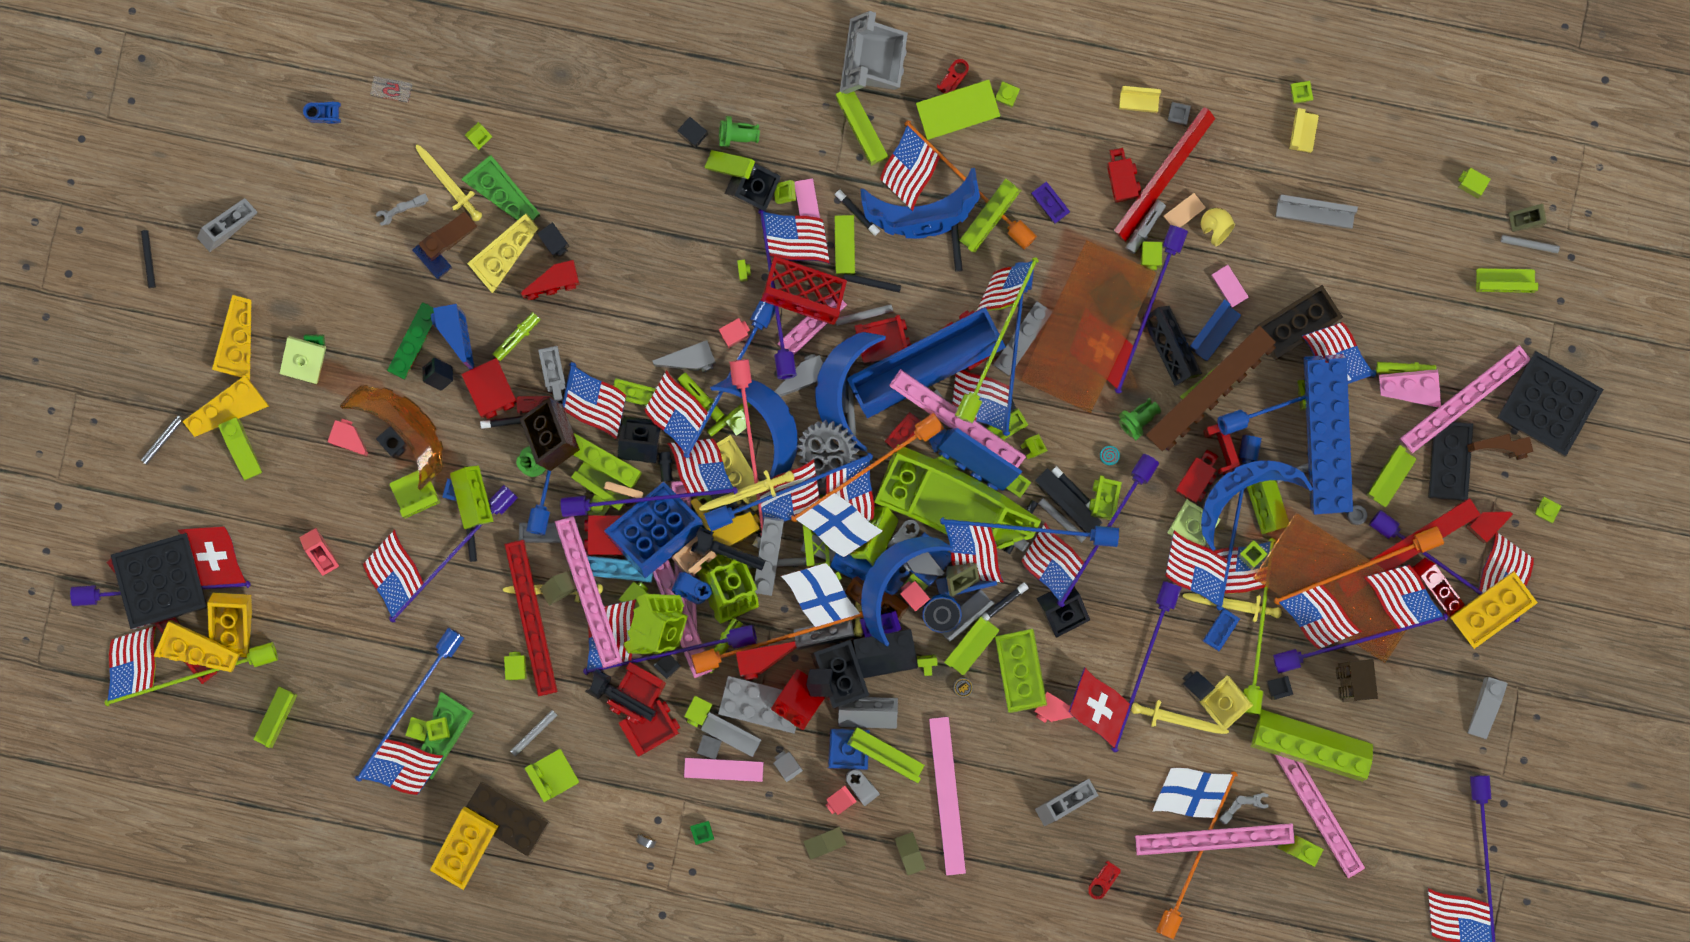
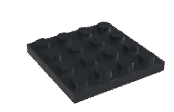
[1497,351,1604,457]
[111,533,208,630]

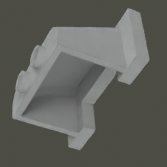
[840,11,908,94]

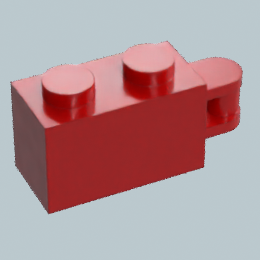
[1107,147,1141,203]
[1174,449,1219,504]

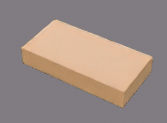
[1163,193,1206,228]
[604,481,644,498]

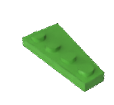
[461,155,540,221]
[421,692,474,779]

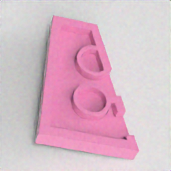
[1379,369,1441,408]

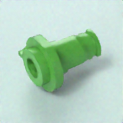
[719,116,760,147]
[1119,398,1161,441]
[516,446,547,477]

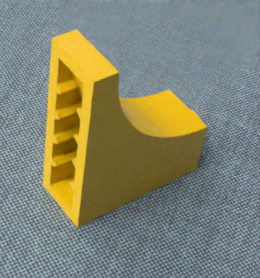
[690,498,761,547]

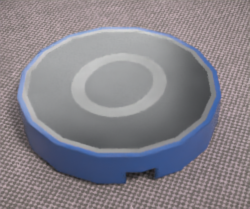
[923,594,962,633]

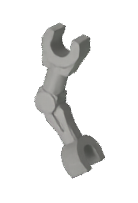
[376,194,429,226]
[1218,793,1268,825]

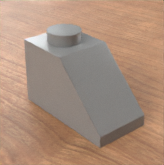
[903,552,945,577]
[774,751,803,782]

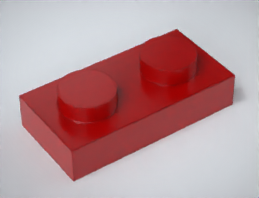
[885,412,920,449]

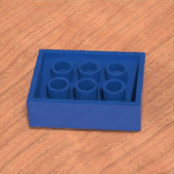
[431,304,475,370]
[936,428,1022,491]
[604,482,704,578]

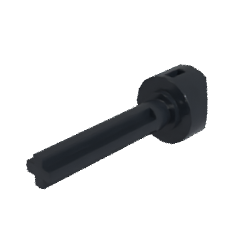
[691,527,766,571]
[585,669,656,721]

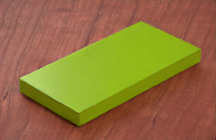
[915,79,1000,140]
[995,629,1047,713]

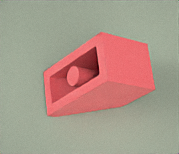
[327,419,368,456]
[299,528,339,576]
[1034,692,1073,723]
[826,786,857,815]

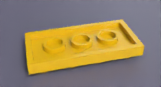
[1450,571,1538,649]
[430,806,498,890]

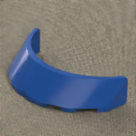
[861,168,980,239]
[815,332,886,452]
[710,377,798,479]
[1201,461,1313,551]
[861,537,954,647]

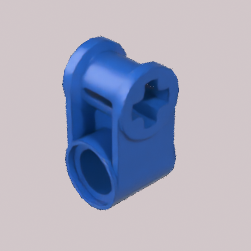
[303,102,341,124]
[671,572,712,604]

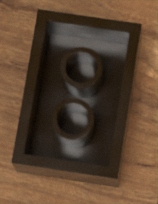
[520,397,580,471]

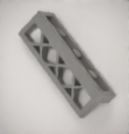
[1275,195,1358,229]

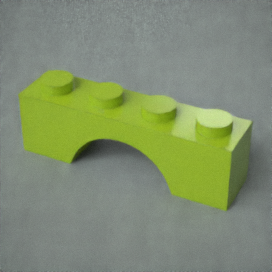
[572,433,642,489]

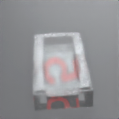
[370,76,413,103]

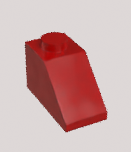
[1466,511,1513,544]

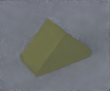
[1509,204,1547,232]
[946,563,980,597]
[540,571,577,606]
[803,826,847,859]
[894,832,926,875]

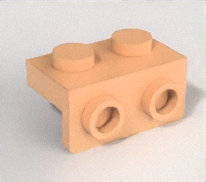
[671,536,717,575]

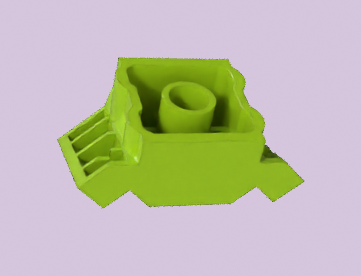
[696,554,759,624]
[624,594,688,654]

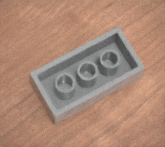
[718,676,796,734]

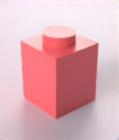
[719,318,750,348]
[900,581,930,612]

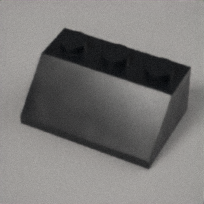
[853,629,918,678]

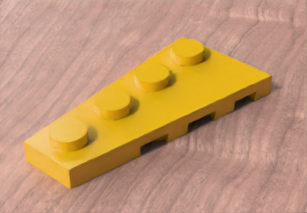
[212,295,251,380]
[182,375,269,437]
[154,620,241,672]

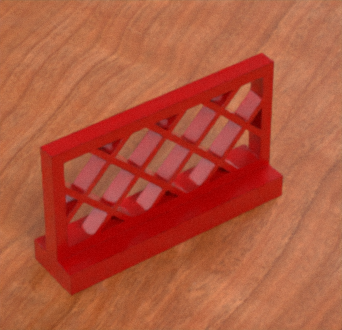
[761,256,847,325]

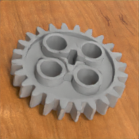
[797,420,859,482]

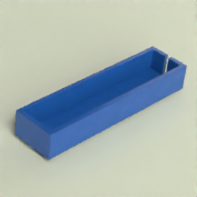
[847,307,1006,418]
[1304,354,1353,515]

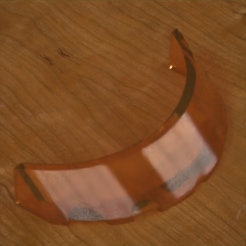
[340,385,443,491]

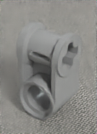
[887,520,919,548]
[846,769,880,806]

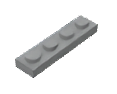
[993,302,1053,376]
[754,517,784,596]

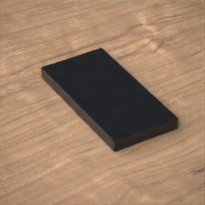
[1428,422,1473,501]

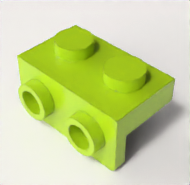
[1089,475,1122,520]

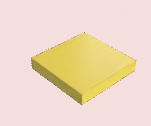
[1199,675,1253,731]

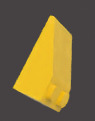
[207,593,252,658]

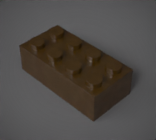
[1254,285,1343,361]
[1336,659,1378,702]
[466,782,550,856]

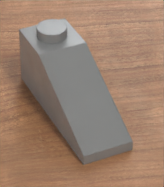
[197,198,257,252]
[653,340,716,372]
[774,354,823,397]
[1467,677,1507,739]
[1035,779,1099,826]

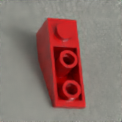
[521,260,580,300]
[1413,557,1465,617]

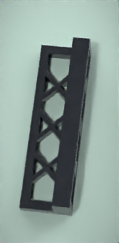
[1142,305,1202,386]
[1034,468,1103,533]

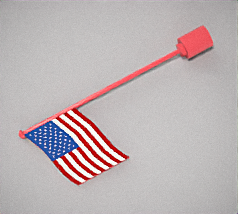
[729,359,819,536]

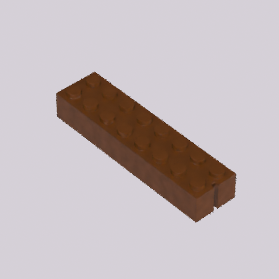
[1146,325,1276,452]

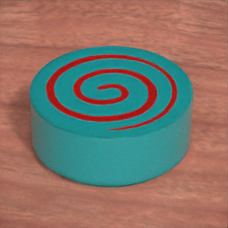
[1100,446,1120,466]

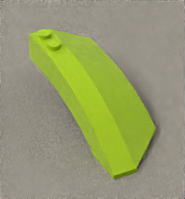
[874,444,1041,549]

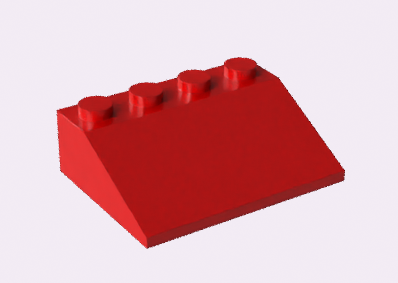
[736,641,797,680]

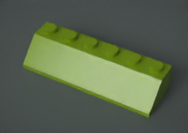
[1250,709,1373,782]

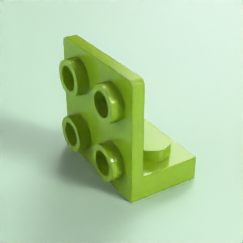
[390,468,441,519]
[525,749,579,802]

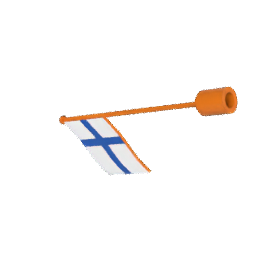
[791,413,945,557]
[691,563,863,674]
[1152,768,1238,940]

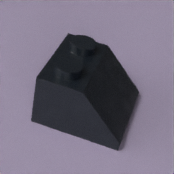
[724,163,781,211]
[618,416,661,463]
[1036,586,1090,638]

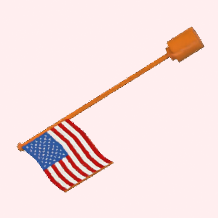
[880,120,1037,250]
[1274,526,1444,649]

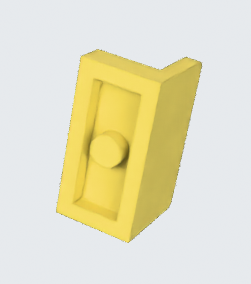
[1119,86,1161,113]
[1289,108,1319,153]

